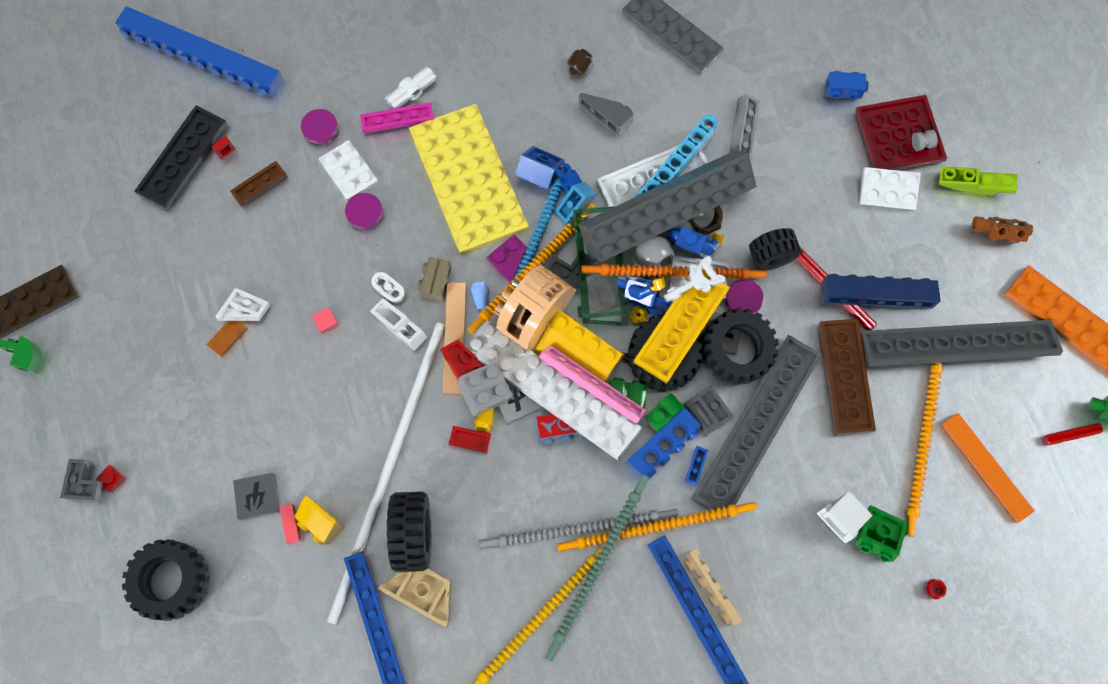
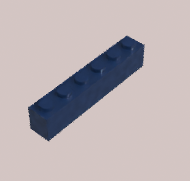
[821,274,941,309]

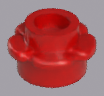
[926,579,947,600]

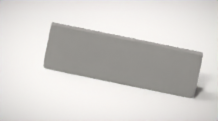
[729,94,760,161]

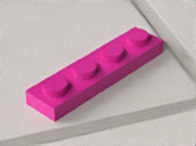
[360,102,434,134]

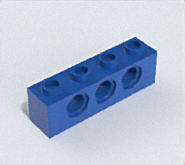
[626,408,701,479]

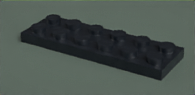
[134,105,228,210]

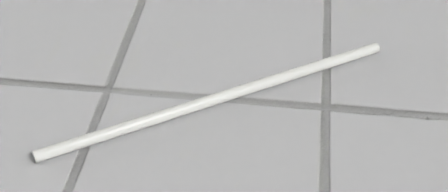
[327,322,445,625]

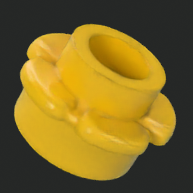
[629,306,648,324]

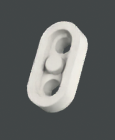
[371,272,405,304]

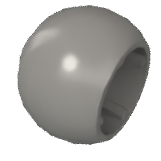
[633,236,674,276]

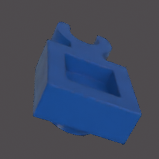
[556,162,582,194]

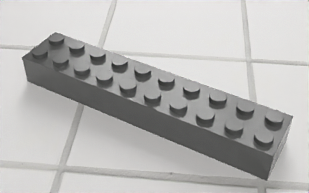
[579,150,757,263]

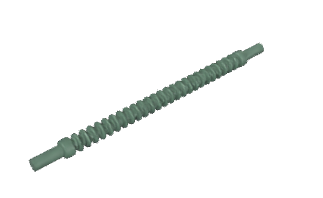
[545,474,649,661]

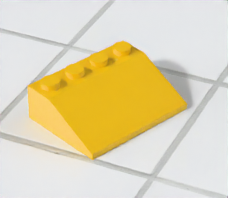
[533,310,625,382]

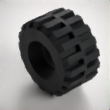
[749,228,802,270]

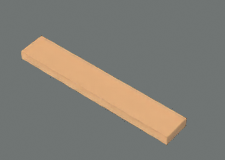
[442,283,466,394]

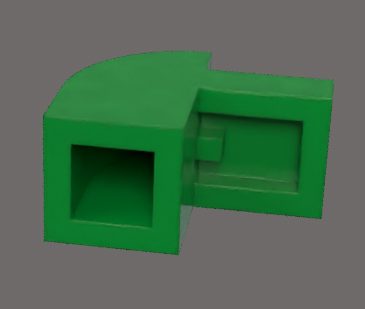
[0,336,42,374]
[644,393,685,433]

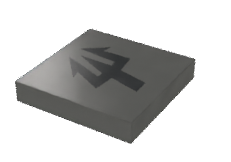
[233,473,279,520]

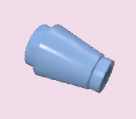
[470,282,489,310]

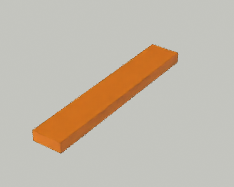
[941,413,1035,523]

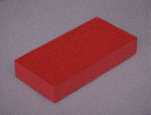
[448,426,491,454]

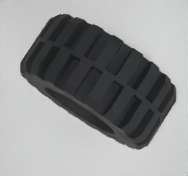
[701,308,779,385]
[628,314,704,392]
[387,491,432,572]
[122,539,210,621]

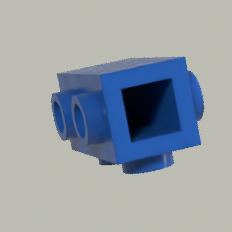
[825,71,869,100]

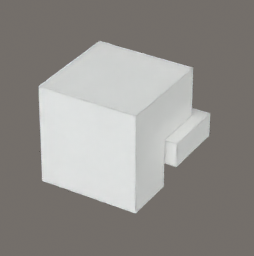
[816,491,873,543]

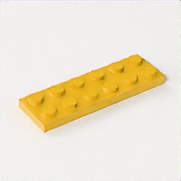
[633,270,730,384]

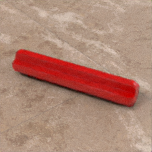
[1044,423,1103,445]

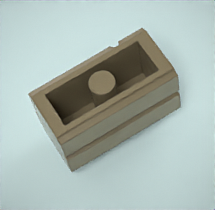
[418,257,452,302]

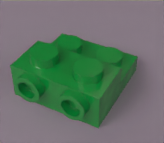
[855,505,908,562]

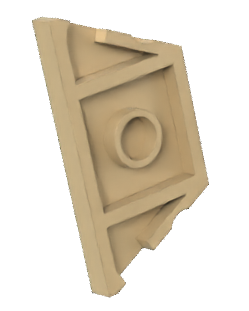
[378,569,451,628]

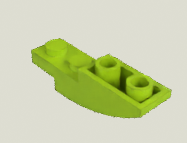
[939,166,1018,196]

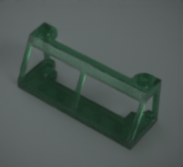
[570,206,629,326]

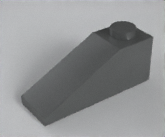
[579,93,634,136]

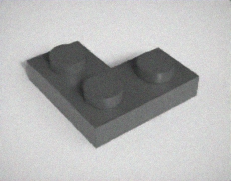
[547,251,596,292]
[60,459,103,502]

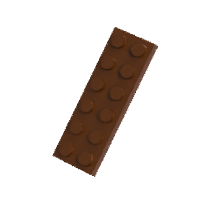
[819,319,876,435]

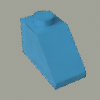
[554,182,597,224]

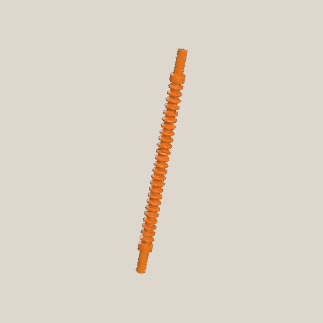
[581,264,767,280]

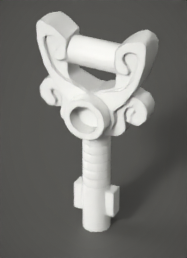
[664,256,726,302]

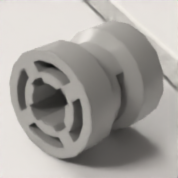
[912,129,938,151]

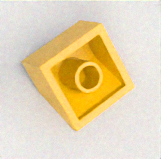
[294,495,344,545]

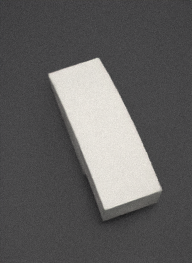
[370,298,427,351]

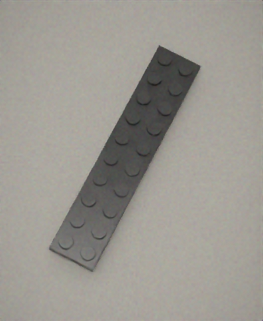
[861,320,1063,367]
[692,335,822,519]

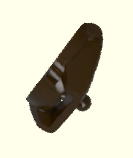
[688,205,723,235]

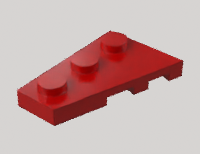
[440,340,486,380]

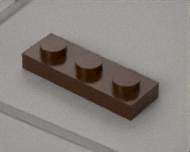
[230,161,288,207]

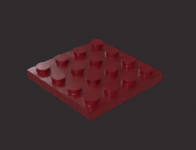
[855,95,947,171]

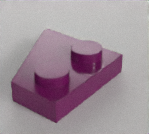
[486,234,527,284]

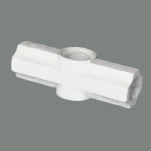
[385,67,437,109]

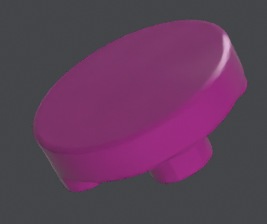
[301,109,338,145]
[345,193,384,231]
[725,280,764,314]

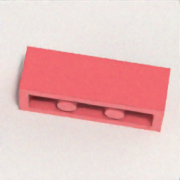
[280,504,302,545]

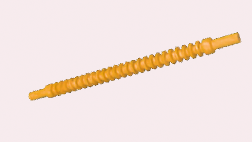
[557,502,757,552]

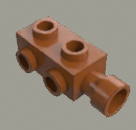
[972,216,1033,243]

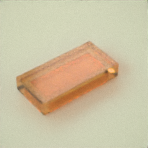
[206,321,248,357]

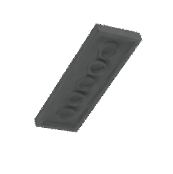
[622,0,724,75]

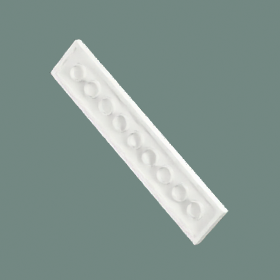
[465,321,642,460]

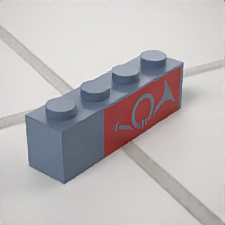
[534,414,586,445]

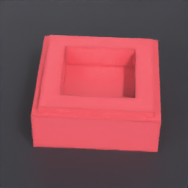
[312,307,338,334]

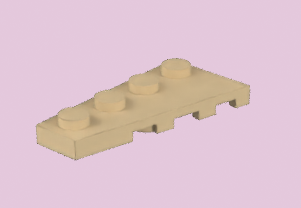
[685,548,742,626]

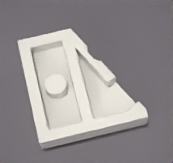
[216,288,270,321]

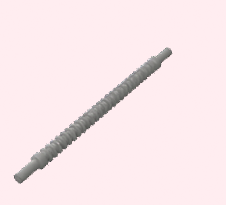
[479,509,679,548]

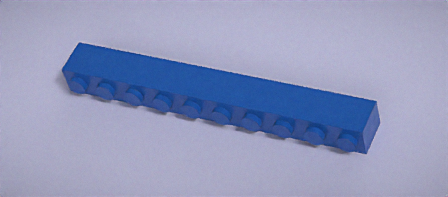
[115,6,284,97]

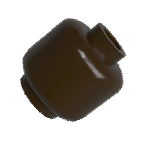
[567,49,593,76]

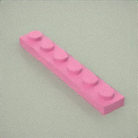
[539,345,647,424]

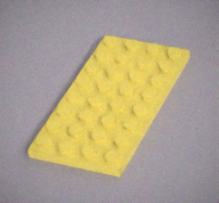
[409,104,529,255]

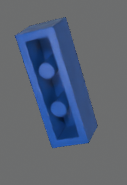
[684,446,708,486]

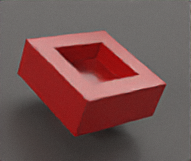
[211,136,235,160]
[95,465,126,493]

